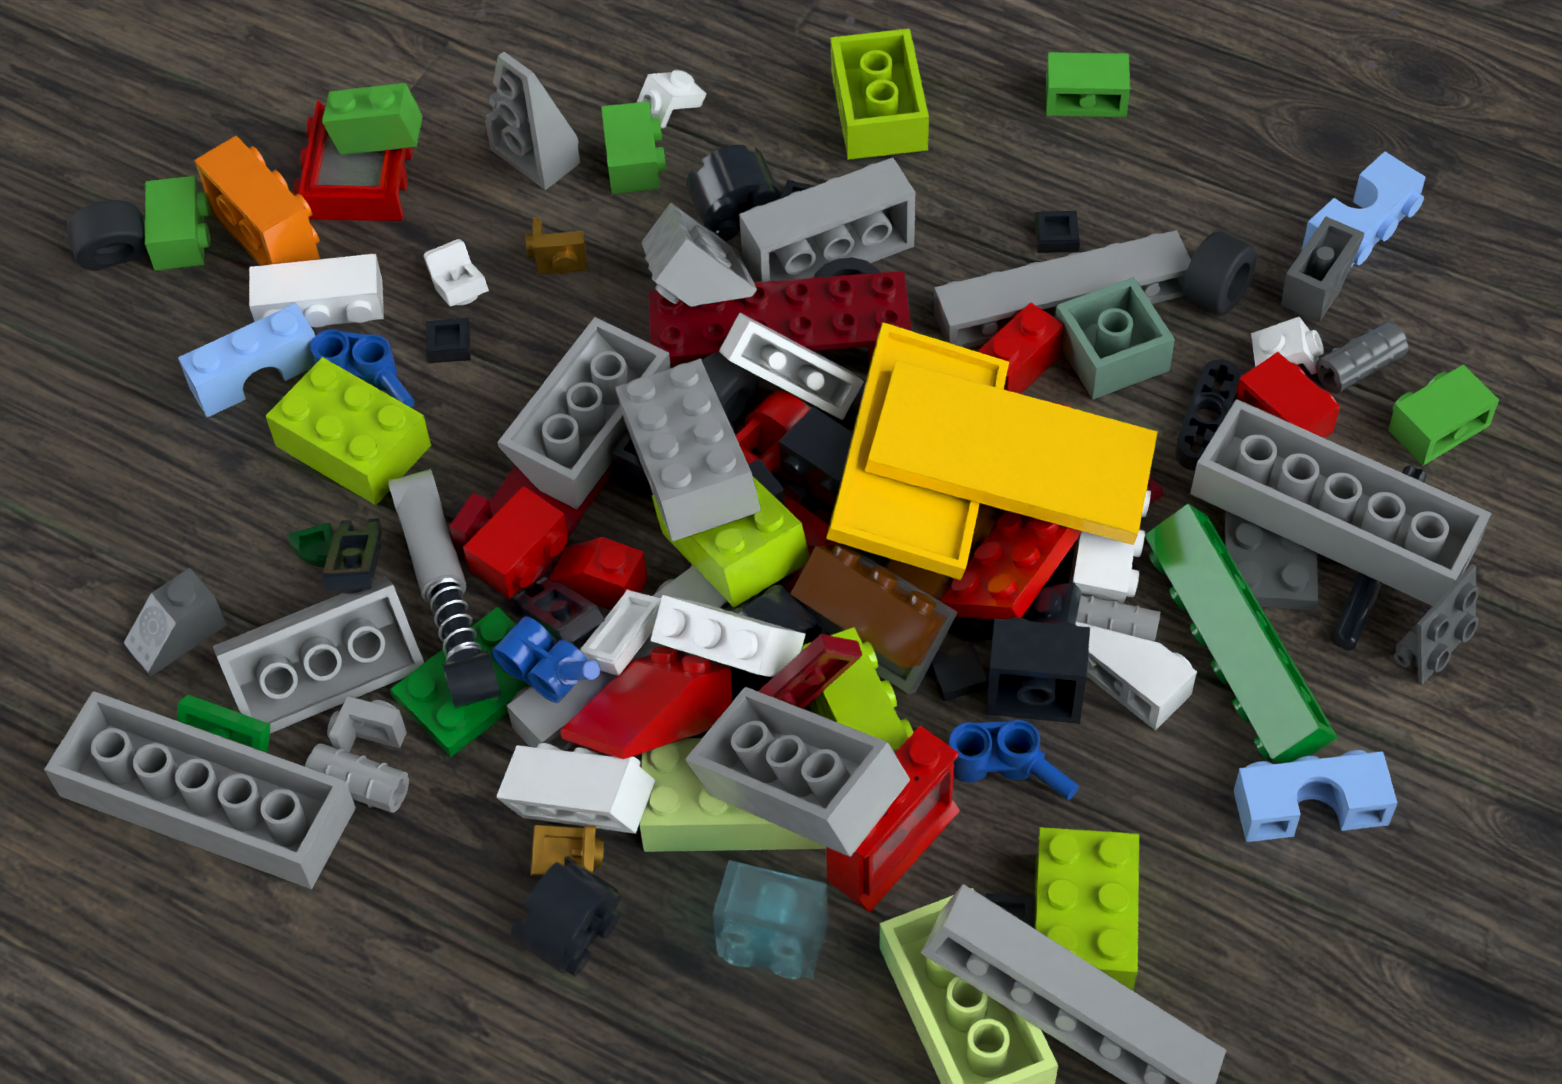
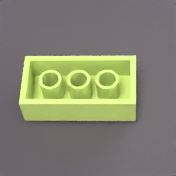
[640,738,826,852]
[880,888,1058,1084]

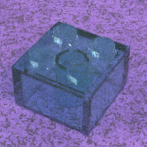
[712,860,828,979]

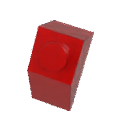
[548,537,648,610]

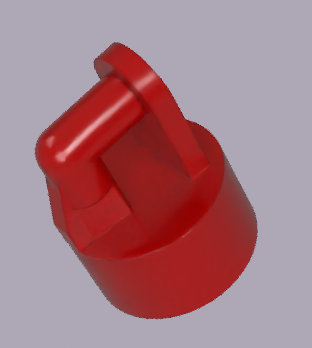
[736,390,811,474]

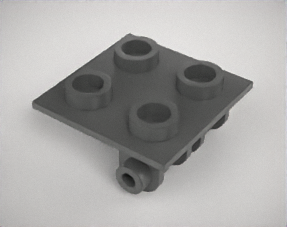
[1394,564,1479,685]

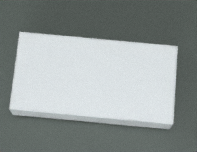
[580,590,661,676]

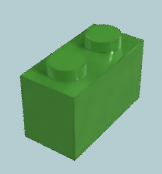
[1046,52,1130,117]
[322,83,423,155]
[601,101,666,194]
[145,176,211,271]
[1388,364,1499,466]

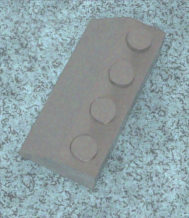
[641,203,757,307]
[498,317,670,509]
[213,576,424,733]

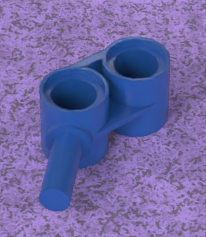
[310,329,415,408]
[492,617,600,703]
[949,720,1079,801]

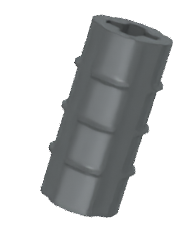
[1316,322,1408,394]

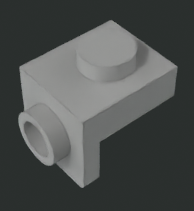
[327,696,407,752]

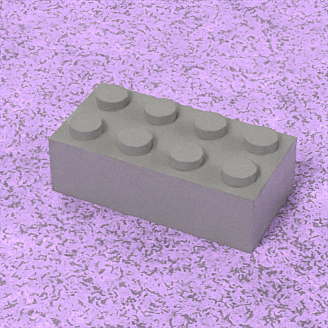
[739,157,915,282]
[615,359,761,541]
[685,687,910,857]

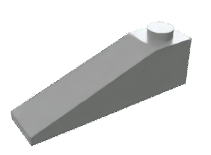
[485,52,580,190]

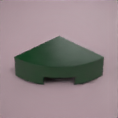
[287,522,334,568]

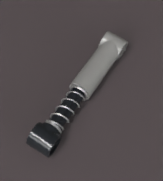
[388,469,501,709]

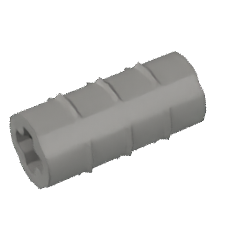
[1076,595,1161,642]
[305,743,409,813]

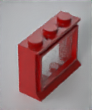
[294,101,413,221]
[826,725,960,913]

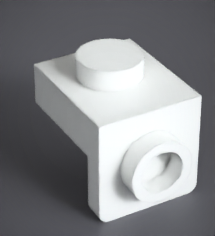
[637,70,706,128]
[424,239,489,307]
[1251,317,1324,374]

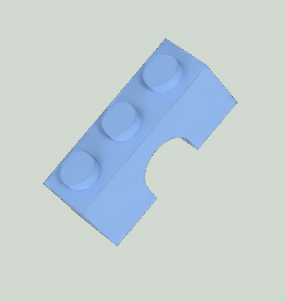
[1302,152,1426,267]
[178,303,315,417]
[1234,750,1397,842]

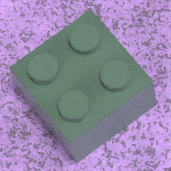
[1055,277,1175,400]

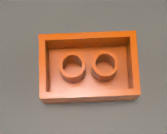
[194,136,320,266]

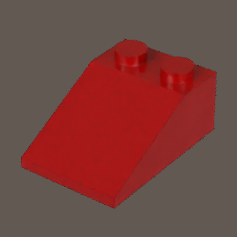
[561,646,733,760]

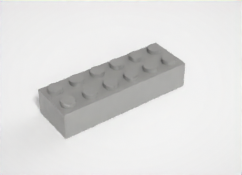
[1190,399,1492,606]
[44,691,356,889]

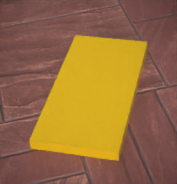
[826,323,1009,580]
[865,360,1158,545]

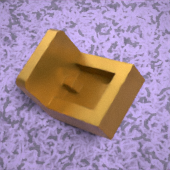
[525,217,588,275]
[531,825,604,877]

